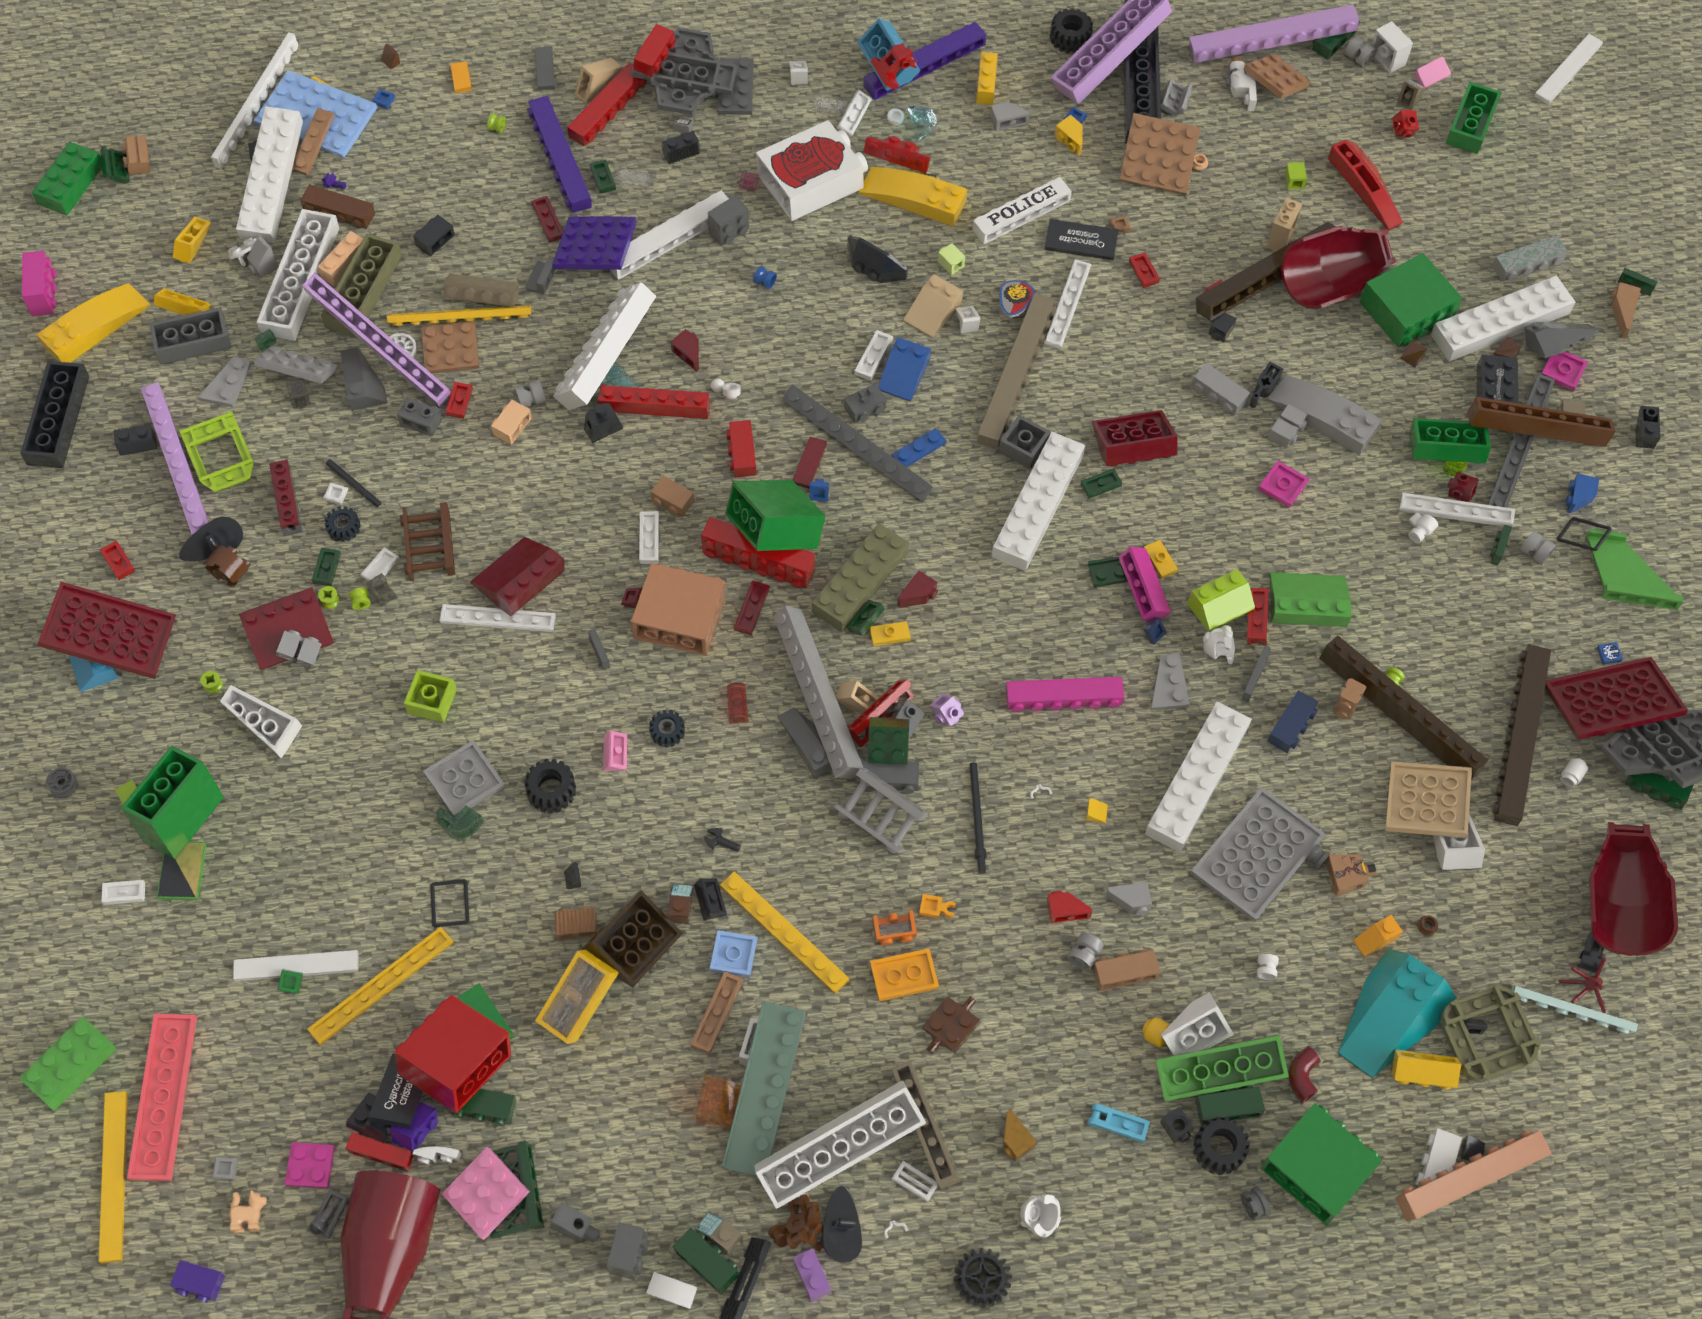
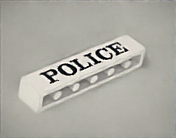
[972,177,1072,244]

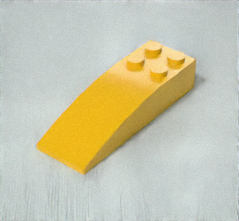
[858,167,967,227]
[36,283,150,363]

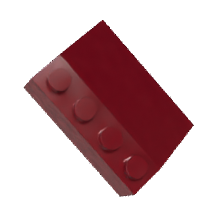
[1092,410,1178,466]
[470,537,565,617]
[239,587,334,670]

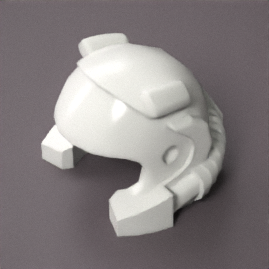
[1203,625,1235,664]
[1020,1194,1061,1238]

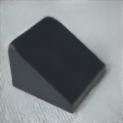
[564,862,582,890]
[1464,1019,1488,1035]
[1461,1135,1485,1161]

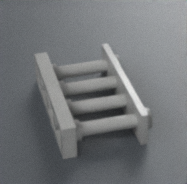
[834,768,929,854]

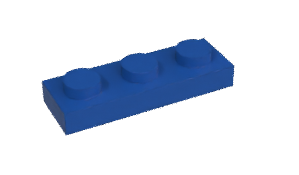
[891,428,946,467]

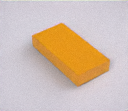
[450,61,472,93]

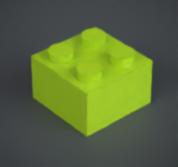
[404,670,457,723]

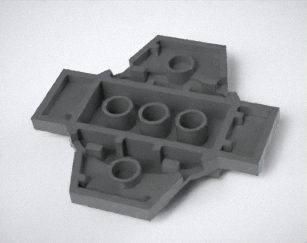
[631,27,738,115]
[1601,709,1702,788]

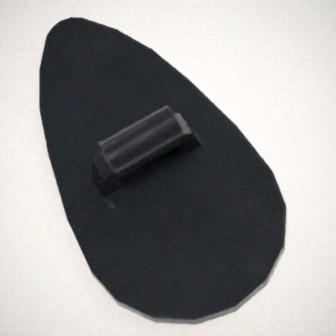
[179,516,243,561]
[822,1186,862,1263]

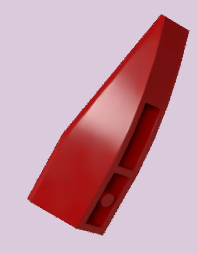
[1328,139,1403,231]

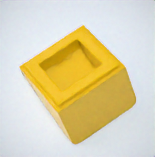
[1086,798,1108,824]

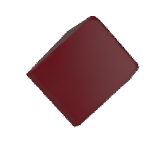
[621,588,642,609]

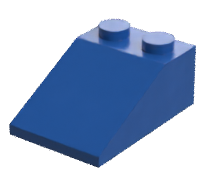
[878,337,931,402]

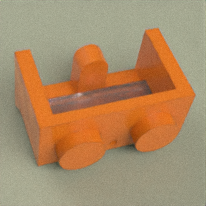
[872,910,917,946]

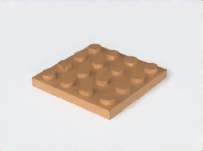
[1119,113,1201,195]

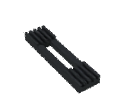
[719,1237,772,1319]

